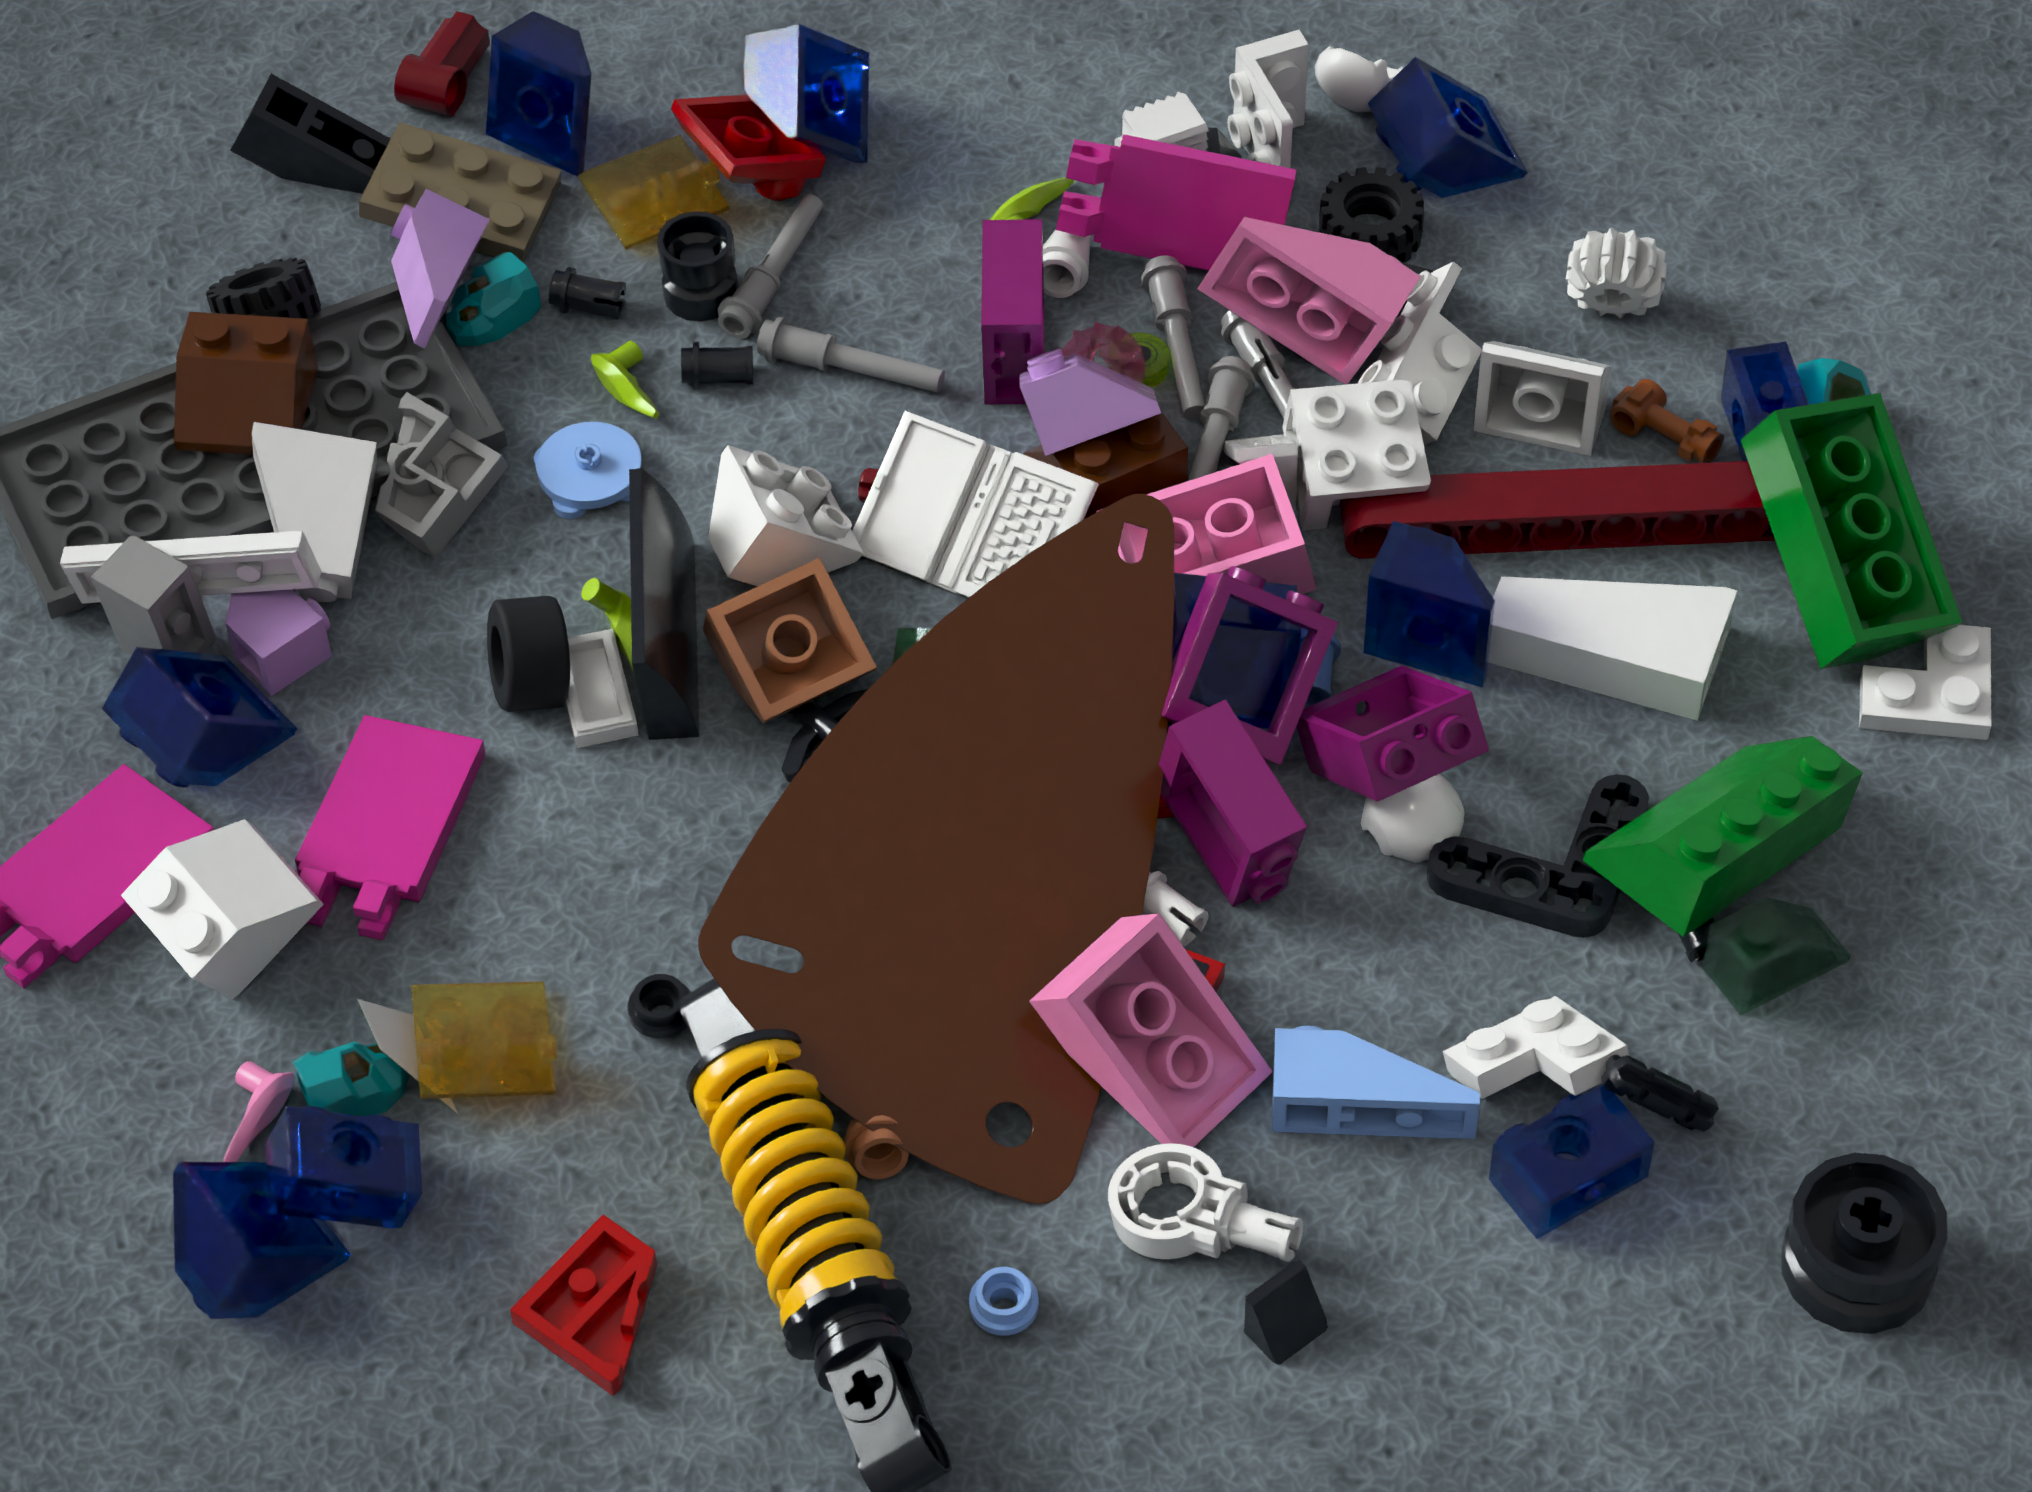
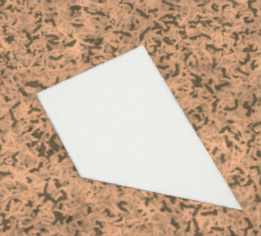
[357,999,458,1114]

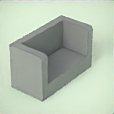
[91,536,217,680]

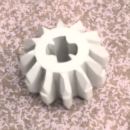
[1566,227,1667,319]

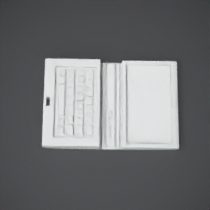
[852,411,1099,598]

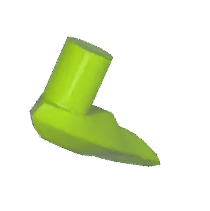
[990,177,1074,220]
[591,341,659,419]
[581,578,635,677]

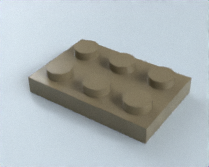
[359,122,562,263]

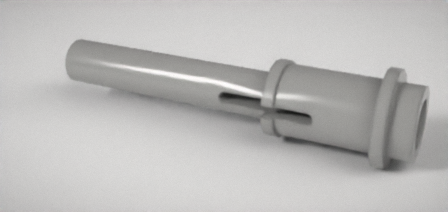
[718,194,824,339]
[1141,255,1205,419]
[1221,310,1294,418]
[757,317,945,393]
[1188,356,1255,481]

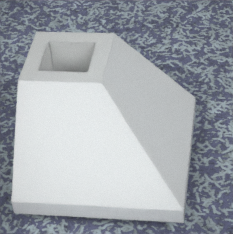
[708,445,864,586]

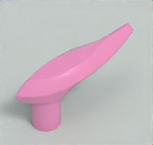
[219,1061,294,1178]

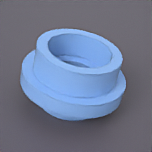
[969,1267,1039,1336]

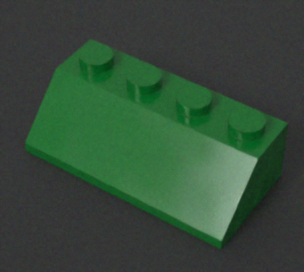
[1741,393,1963,669]
[1583,736,1863,937]

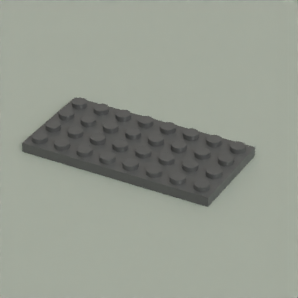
[0,282,507,619]

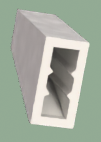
[1473,577,1737,721]

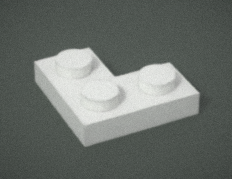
[1859,625,1991,740]
[1443,996,1629,1099]

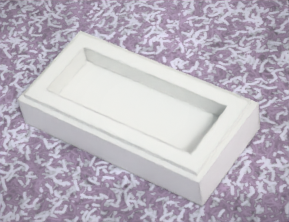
[566,629,639,748]

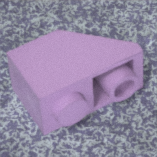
[225,589,332,695]

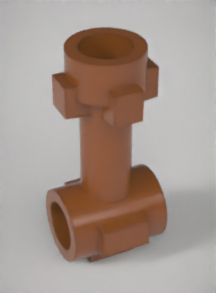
[1610,379,1724,463]

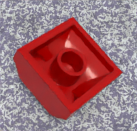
[671,93,827,201]

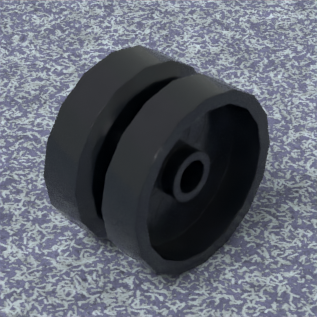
[1782,1153,1948,1334]

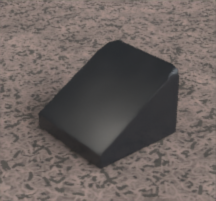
[1244,1260,1328,1365]

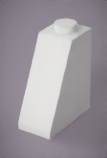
[252,422,377,602]

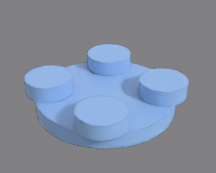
[534,422,642,519]

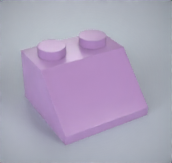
[1020,349,1161,456]

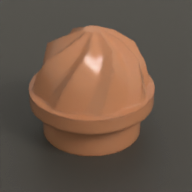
[844,1115,909,1180]

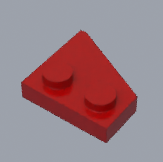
[510,1214,657,1397]

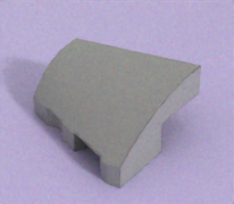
[375,392,508,558]

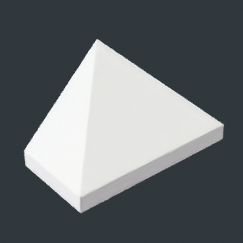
[1223,434,1298,509]

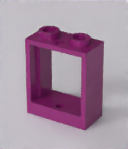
[981,219,1044,404]
[1161,566,1338,765]
[1296,665,1489,802]
[1159,699,1307,907]

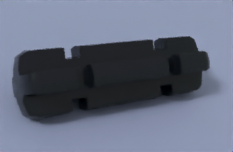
[1601,1055,1719,1131]

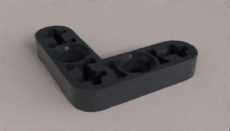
[1427,774,1649,938]

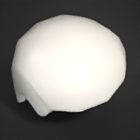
[1315,46,1407,113]
[1361,774,1465,863]

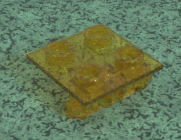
[577,135,730,250]
[411,981,557,1099]

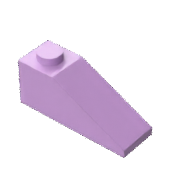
[391,189,490,348]

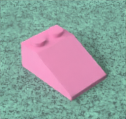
[1197,217,1421,384]
[1096,454,1317,609]
[1030,913,1273,1147]

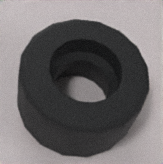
[487,596,570,712]

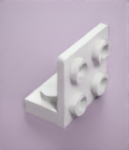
[1228,30,1309,168]
[1282,379,1431,531]

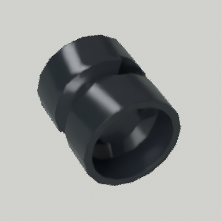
[657,211,739,322]

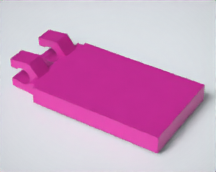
[1056,134,1296,270]
[295,715,486,940]
[0,764,214,989]

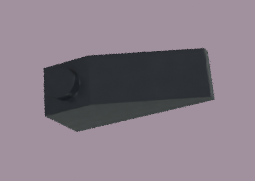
[230,73,391,194]

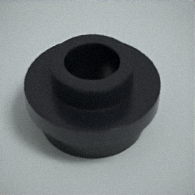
[628,974,690,1038]

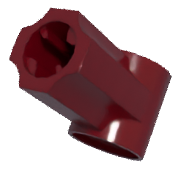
[394,11,490,117]

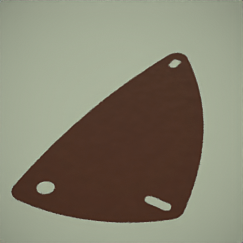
[698,494,1174,1204]

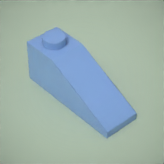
[1272,1026,1480,1139]

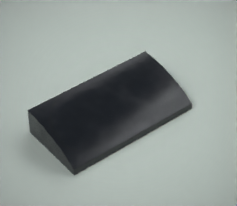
[629,468,699,740]

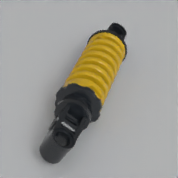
[679,978,952,1492]

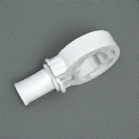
[1108,1143,1303,1262]

